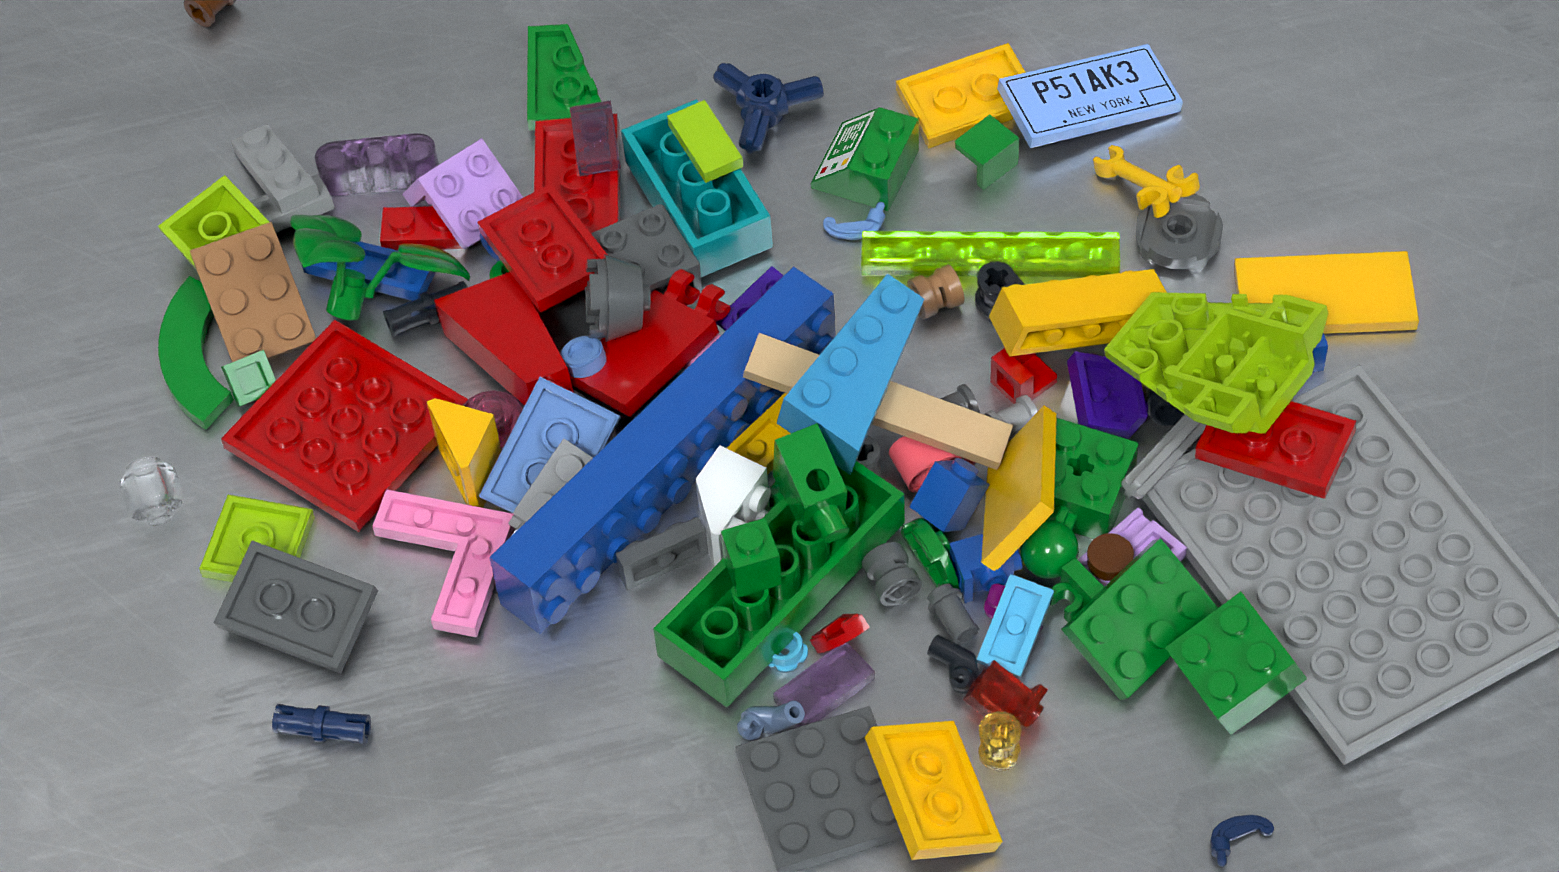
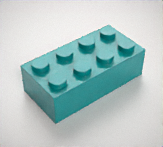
[621,99,773,277]

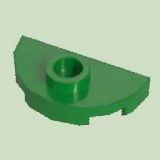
[900,518,959,589]

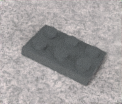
[213,541,378,674]

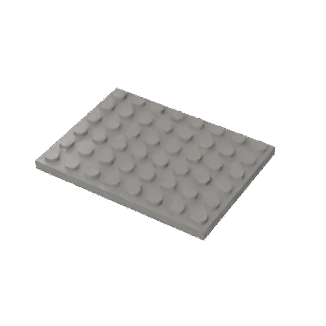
[1142,365,1559,765]

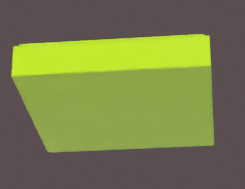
[199,494,315,582]

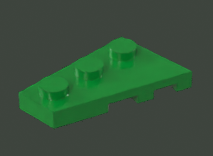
[527,24,609,131]

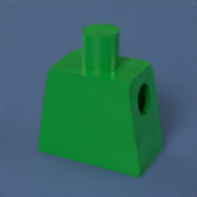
[773,423,849,543]

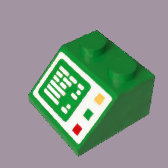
[811,107,919,212]

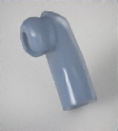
[737,701,805,740]

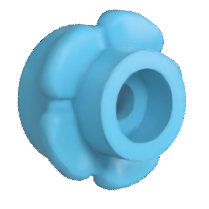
[768,632,808,672]

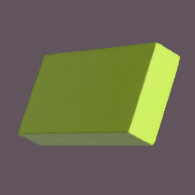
[667,100,743,183]

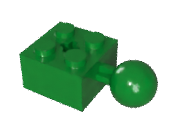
[1020,418,1139,579]

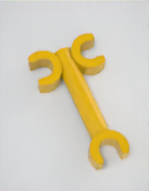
[1093,145,1200,218]

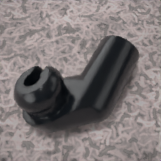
[927,634,980,694]

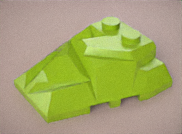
[1104,292,1328,433]

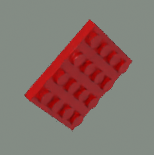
[221,320,470,532]

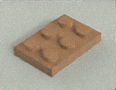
[190,222,316,362]

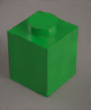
[721,518,782,598]

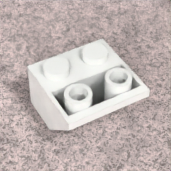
[696,445,771,568]

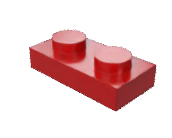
[380,206,463,251]

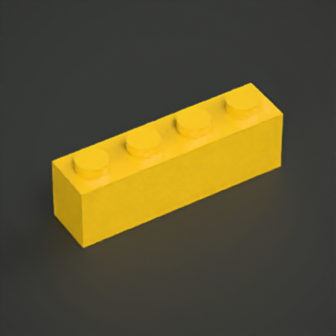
[989,269,1167,357]

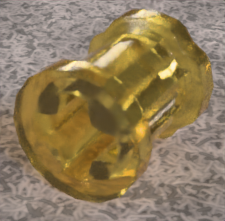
[978,711,1022,771]

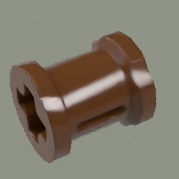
[183,0,237,28]

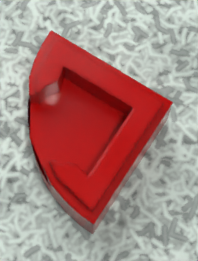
[810,613,870,653]

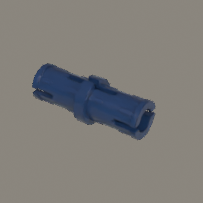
[272,704,371,744]

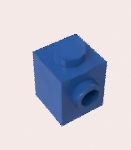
[909,458,990,532]

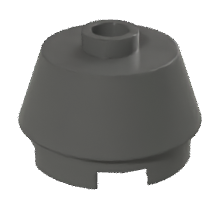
[585,254,651,342]

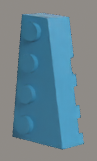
[777,274,924,475]

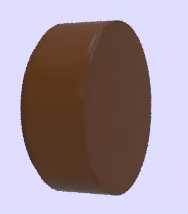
[1087,533,1134,581]

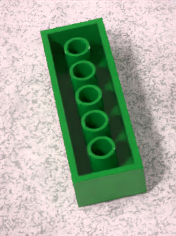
[653,461,905,707]

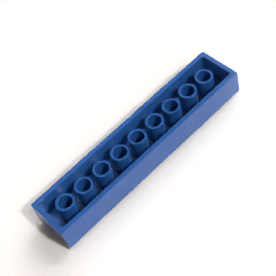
[489,266,836,634]

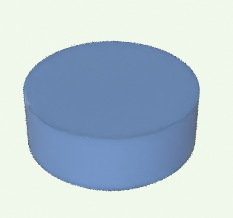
[560,336,607,378]

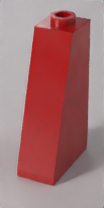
[434,272,573,405]

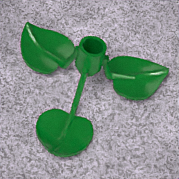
[290,215,471,320]

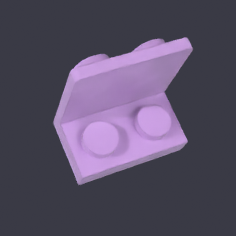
[402,138,523,249]

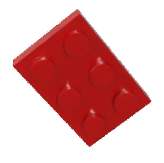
[477,183,608,313]
[1195,401,1357,499]

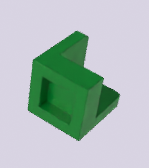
[955,114,1019,190]

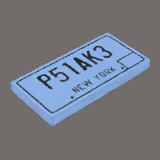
[997,44,1183,148]

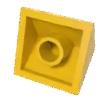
[427,398,501,508]

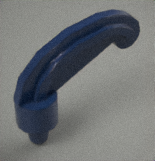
[1210,815,1274,867]

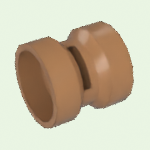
[907,264,965,320]

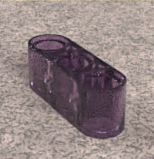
[314,133,439,196]

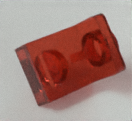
[963,660,1048,734]

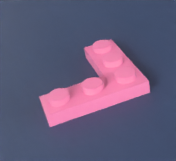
[372,489,515,638]

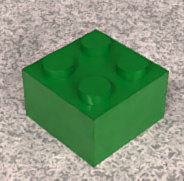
[1165,591,1307,735]

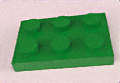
[1061,538,1218,700]

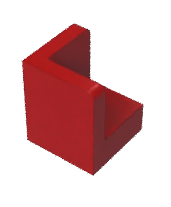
[990,348,1057,404]

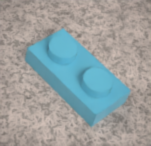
[977,574,1054,679]

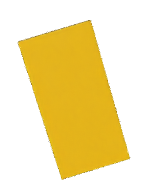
[1234,251,1419,334]
[981,405,1057,571]

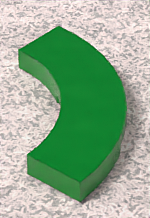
[158,276,234,430]

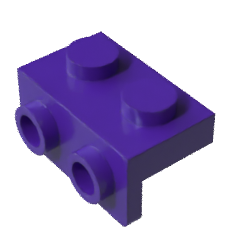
[1067,351,1148,439]

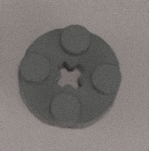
[1136,194,1223,271]

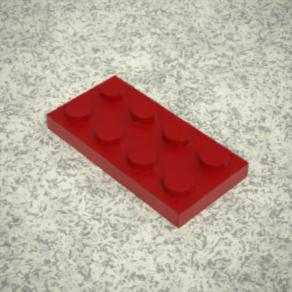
[534,113,620,233]

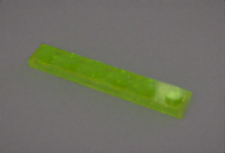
[861,231,1120,277]

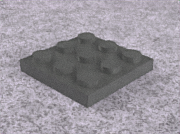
[735,706,903,872]

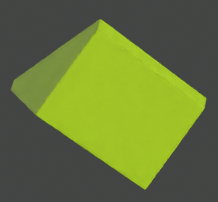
[158,175,275,269]

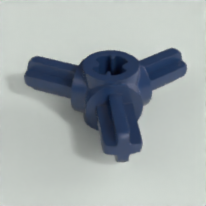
[713,63,824,154]

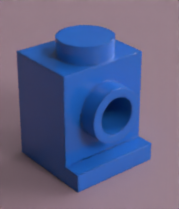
[950,534,1022,604]

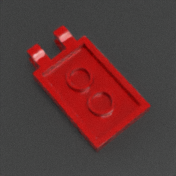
[570,269,731,417]

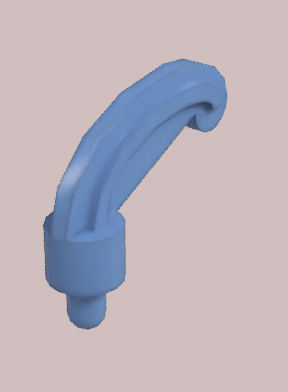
[823,202,886,240]

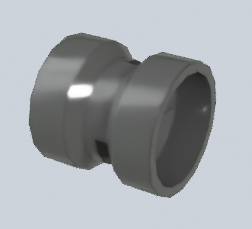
[862,542,922,606]

